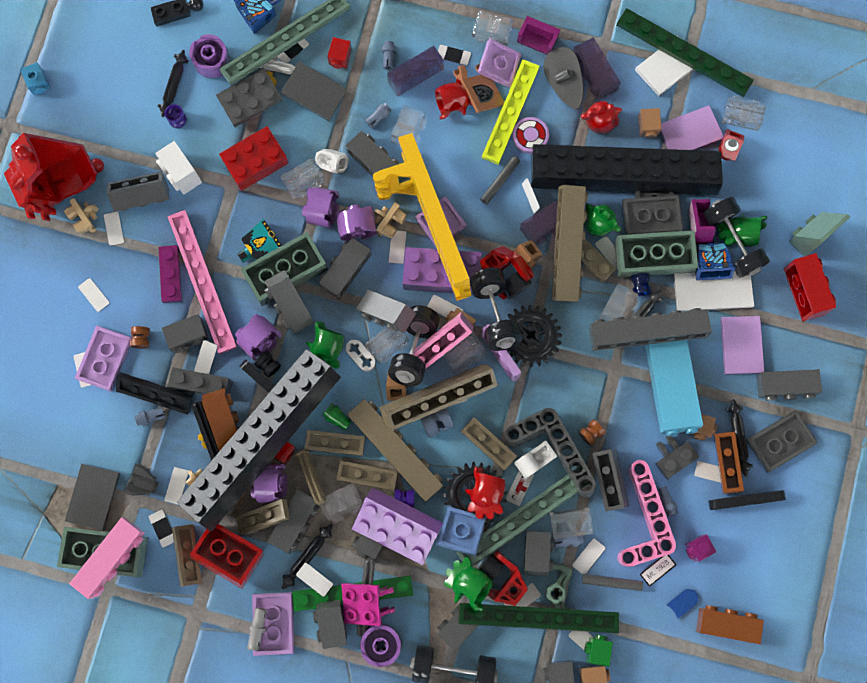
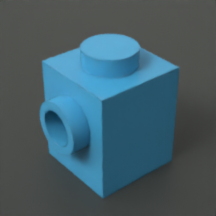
[20,62,50,95]

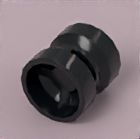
[254,351,281,378]

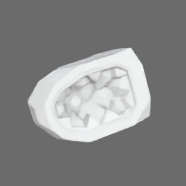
[315,149,349,173]

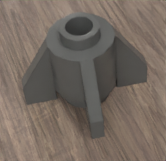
[124,463,159,496]

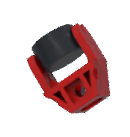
[480,246,534,300]
[477,550,528,606]

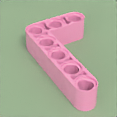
[617,460,676,567]

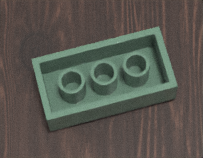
[615,231,698,278]
[241,232,328,306]
[57,527,149,577]

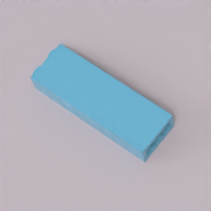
[645,340,703,436]

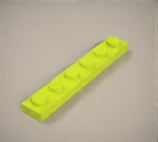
[481,60,540,165]

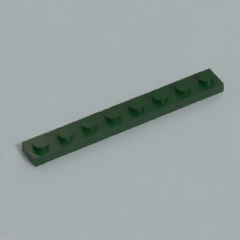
[616,8,754,98]
[458,603,619,634]

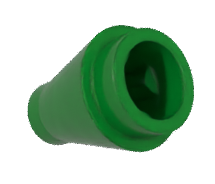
[322,403,352,430]

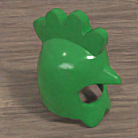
[583,204,621,236]
[717,213,768,247]
[306,321,344,369]
[444,557,492,612]

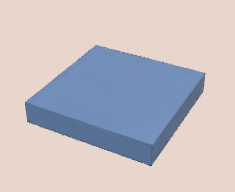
[437,506,487,557]

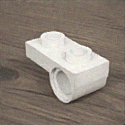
[514,441,557,479]

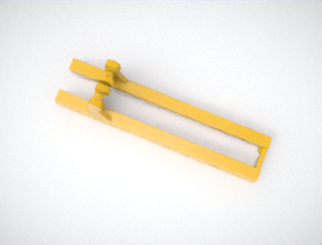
[373,133,471,301]

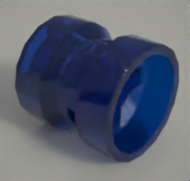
[631,273,652,296]

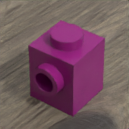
[685,534,716,562]

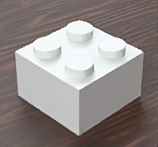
[155,141,202,195]

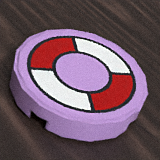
[512,117,549,154]

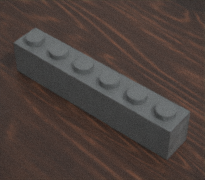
[589,308,712,351]

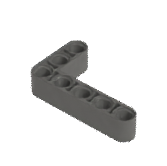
[505,408,596,498]

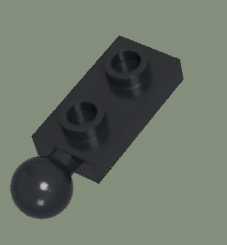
[150,0,204,26]

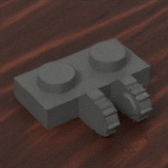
[655,436,699,480]

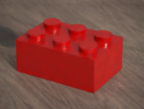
[219,126,289,191]
[783,253,836,322]
[190,524,264,589]

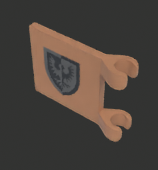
[453,61,504,113]

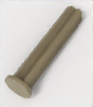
[294,449,326,505]

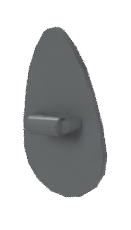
[543,47,584,109]

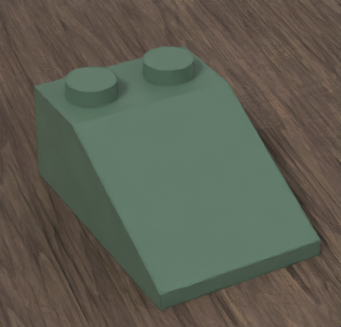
[789,212,850,256]

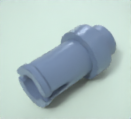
[382,41,396,70]
[365,103,392,129]
[135,406,166,427]
[657,486,678,517]
[553,531,583,549]

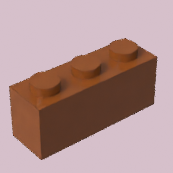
[202,388,240,451]
[714,431,744,495]
[696,605,764,645]

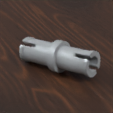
[247,608,268,651]

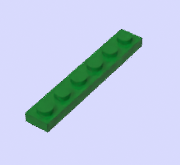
[292,575,413,612]

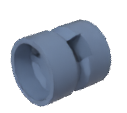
[420,408,454,438]

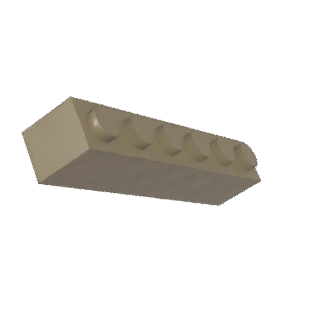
[551,185,588,302]
[379,364,498,430]
[347,399,443,502]

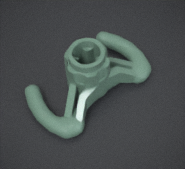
[545,563,572,609]

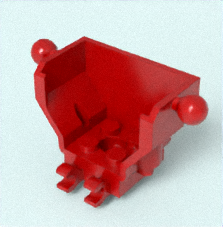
[4,133,104,221]

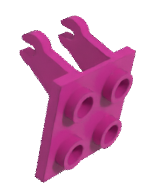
[341,583,395,626]

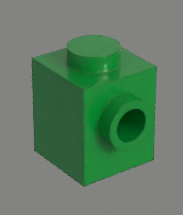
[584,634,613,667]

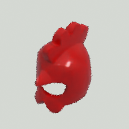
[435,79,473,120]
[581,101,622,134]
[465,466,505,519]

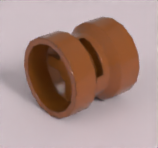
[130,326,150,349]
[578,419,606,446]

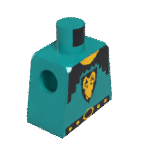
[237,219,282,263]

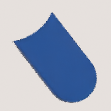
[667,589,698,619]

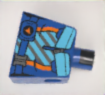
[234,0,281,34]
[695,239,736,281]

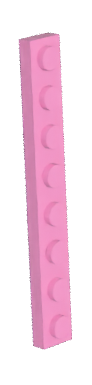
[167,210,238,354]

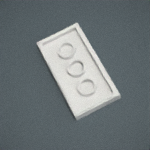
[673,271,754,312]

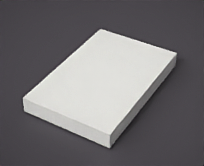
[635,36,693,96]

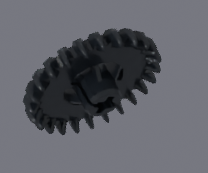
[507,305,562,368]
[443,462,508,526]

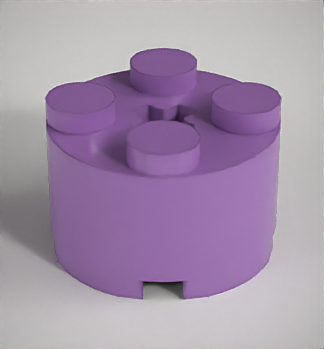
[189,34,230,78]
[302,187,339,228]
[335,205,377,241]
[235,314,281,360]
[251,463,288,503]
[360,624,402,667]

